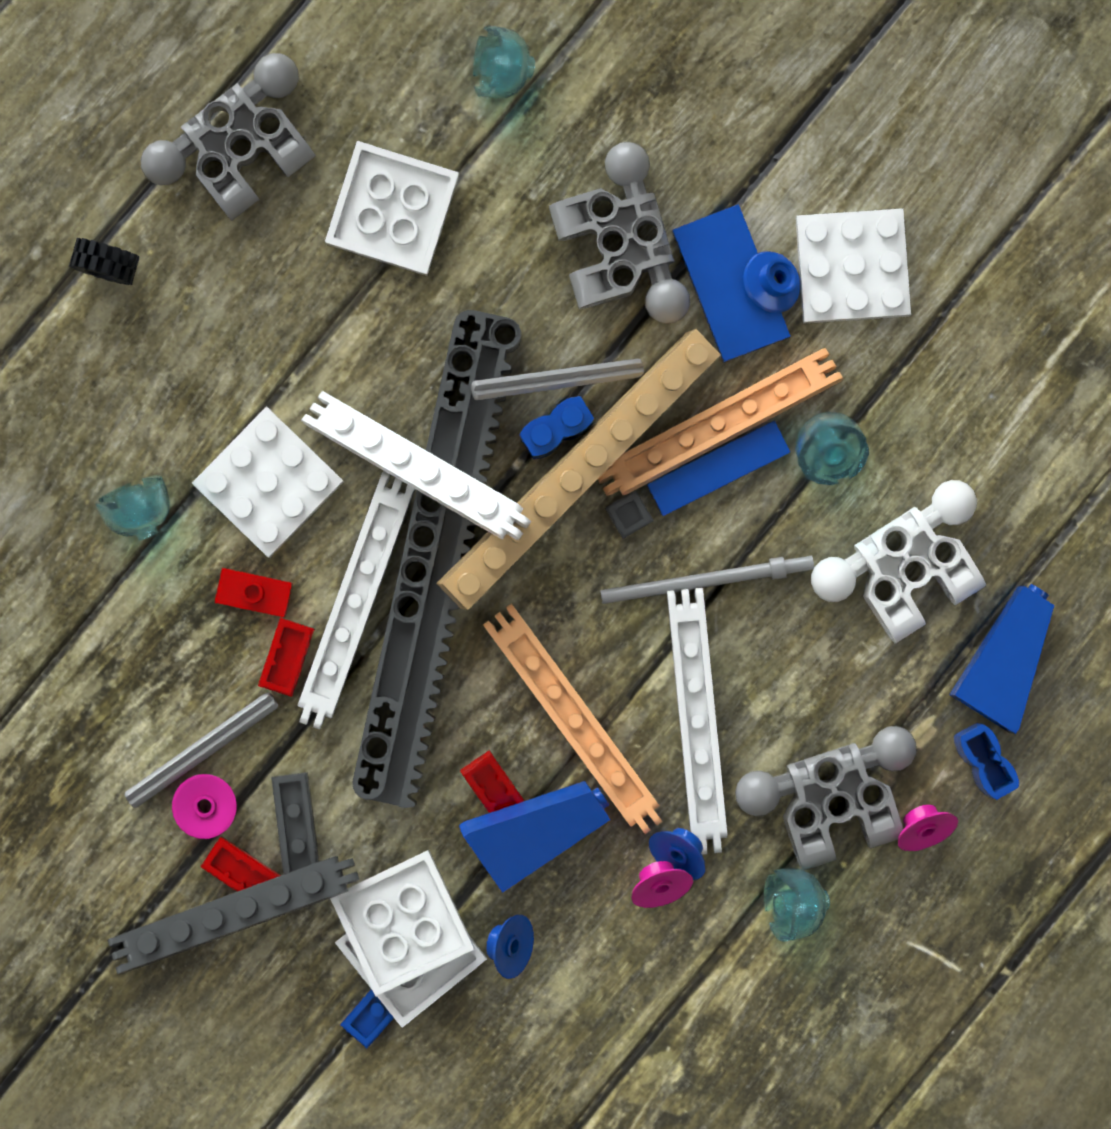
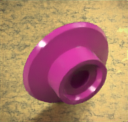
[172,774,237,839]
[898,805,958,851]
[631,861,693,908]

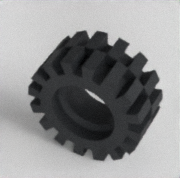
[69,238,140,285]

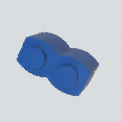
[519,396,594,459]
[954,723,1019,800]

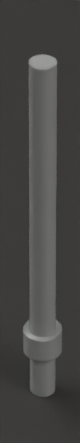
[600,556,814,604]

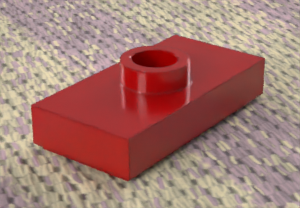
[214,568,293,618]
[258,618,315,697]
[460,750,525,813]
[200,836,281,892]

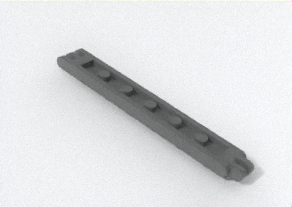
[107,856,359,975]

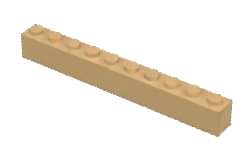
[436,329,721,610]

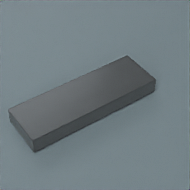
[271,772,319,875]

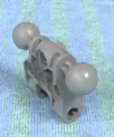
[140,53,316,221]
[549,142,690,324]
[735,726,917,871]

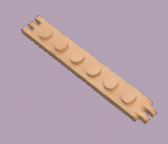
[598,348,843,496]
[483,603,663,834]

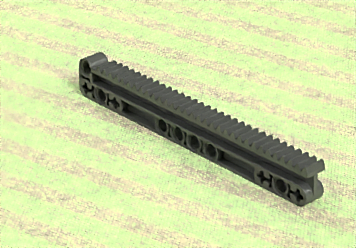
[353,310,521,808]

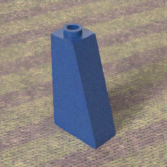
[949,584,1054,734]
[459,781,611,893]

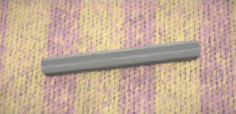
[471,358,644,400]
[124,692,278,808]

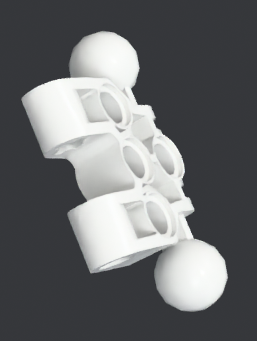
[811,480,986,644]

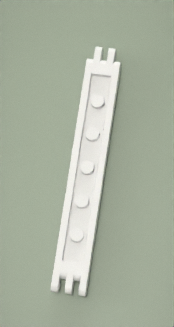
[301,391,531,540]
[298,471,415,730]
[667,588,727,855]

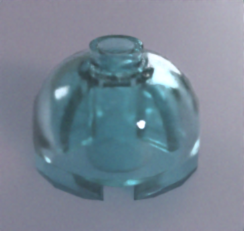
[473,25,535,98]
[795,412,869,485]
[95,475,170,540]
[764,868,830,942]

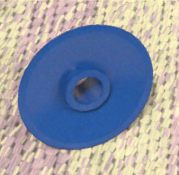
[743,251,800,313]
[649,828,705,880]
[486,915,534,979]

